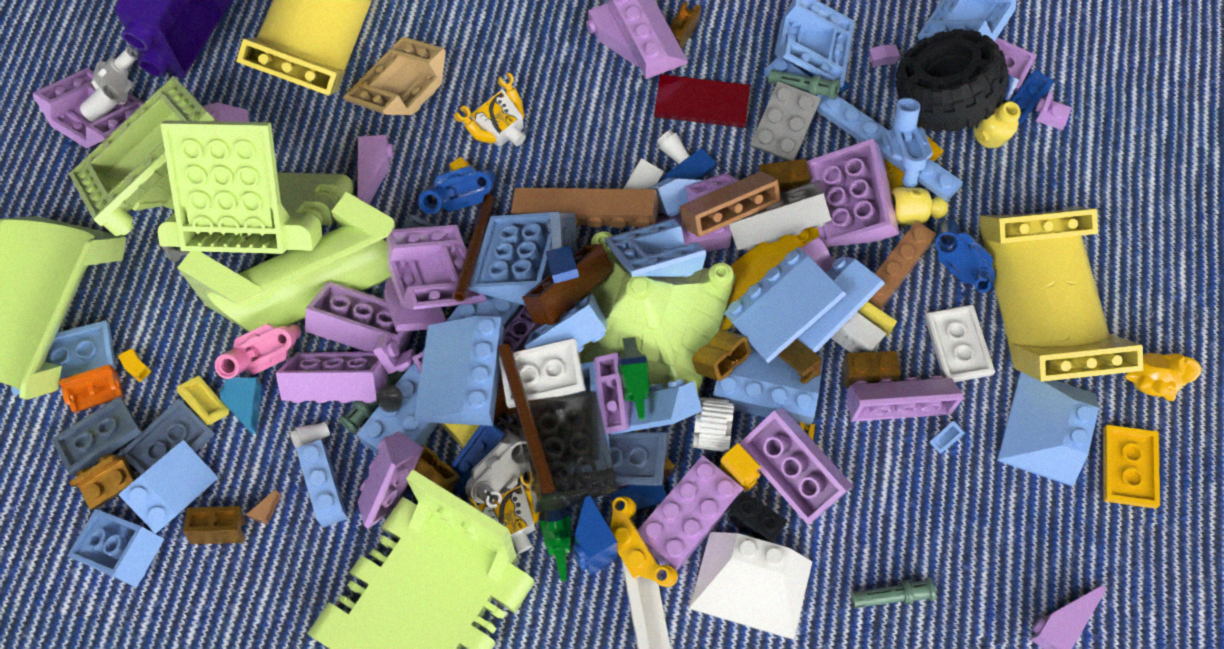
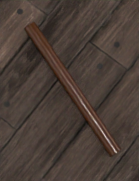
[453,194,495,301]
[498,344,555,494]

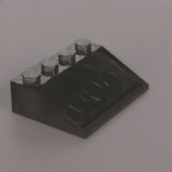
[516,391,618,513]

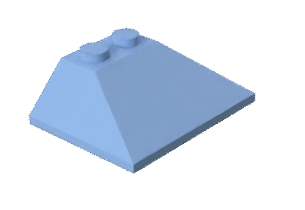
[774,0,855,88]
[917,0,1016,41]
[604,219,706,277]
[997,372,1099,486]

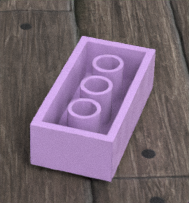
[740,408,853,525]
[638,455,744,571]

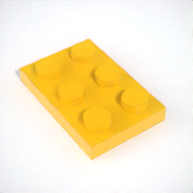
[1103,425,1160,509]

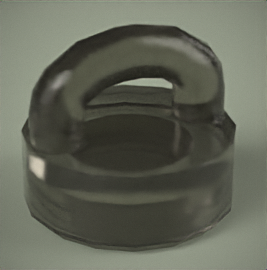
[376,385,403,413]

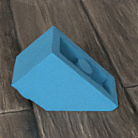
[220,377,262,434]

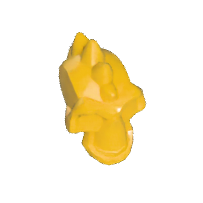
[1125,353,1202,401]

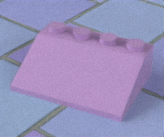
[807,138,900,247]

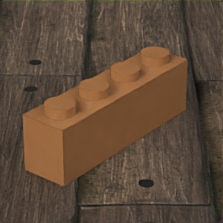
[680,171,781,237]
[868,221,936,310]

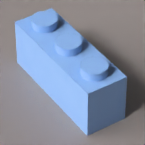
[296,439,348,528]

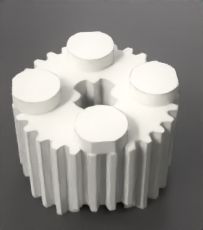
[693,397,734,451]

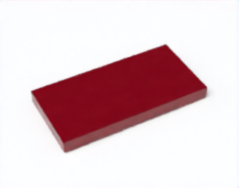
[654,74,750,128]

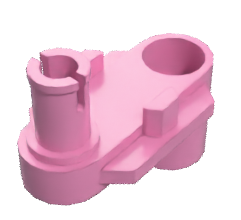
[215,323,301,379]

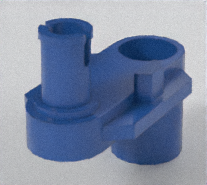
[418,165,496,214]
[935,220,995,293]

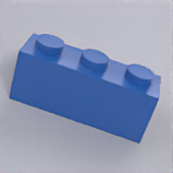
[573,495,618,575]

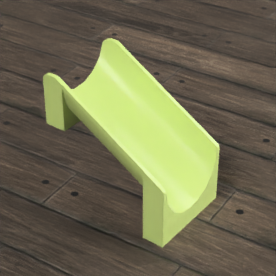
[177,192,395,332]
[0,216,126,400]

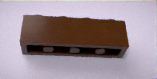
[522,244,613,325]

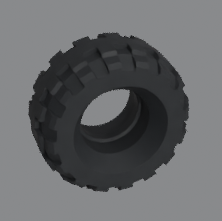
[895,29,1009,132]

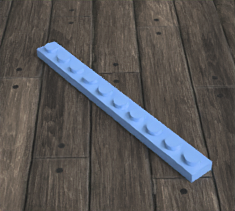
[764,56,963,202]

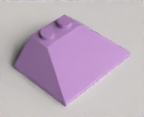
[33,68,144,148]
[386,225,486,310]

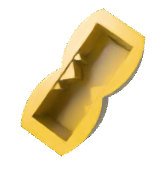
[719,443,761,492]

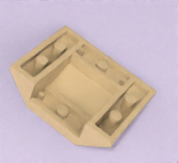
[343,37,446,115]

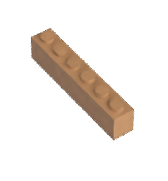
[511,188,660,228]

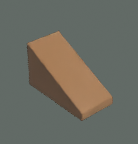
[246,490,281,525]

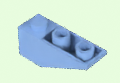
[648,178,703,217]

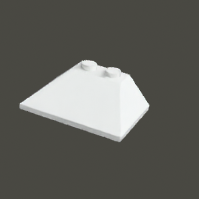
[689,532,812,640]

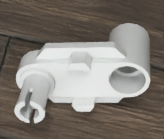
[80,47,139,122]
[465,430,531,508]

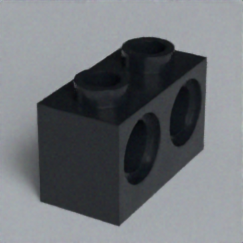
[726,491,787,543]

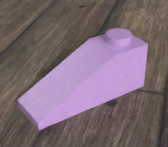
[586,2,638,67]
[358,135,394,204]
[594,353,631,434]
[1031,585,1107,649]

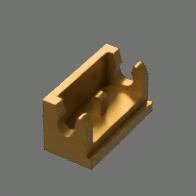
[670,1,701,49]
[777,338,822,384]
[183,506,246,545]

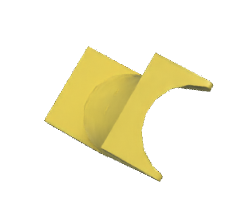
[236,0,372,96]
[980,206,1143,382]

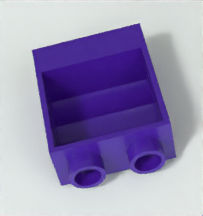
[115,0,233,79]

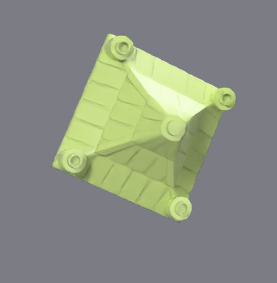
[69,76,216,236]
[576,232,736,395]

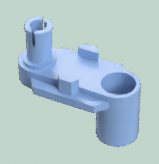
[886,98,933,187]

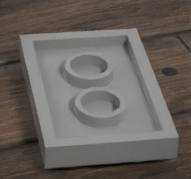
[751,81,821,161]

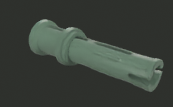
[768,69,840,100]
[338,371,403,434]
[851,577,936,609]

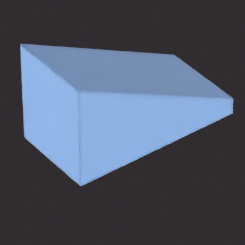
[930,421,966,454]

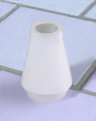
[657,130,690,164]
[289,421,330,449]

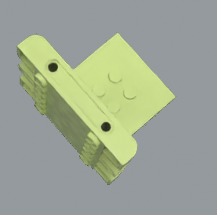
[158,120,354,254]
[307,470,535,649]

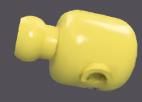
[973,102,1021,148]
[891,187,948,227]

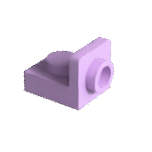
[1035,91,1072,130]
[373,333,415,374]

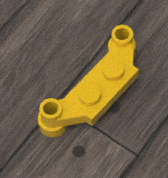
[610,496,678,587]

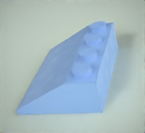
[469,212,559,306]
[723,247,846,363]
[414,316,505,426]
[713,343,824,426]

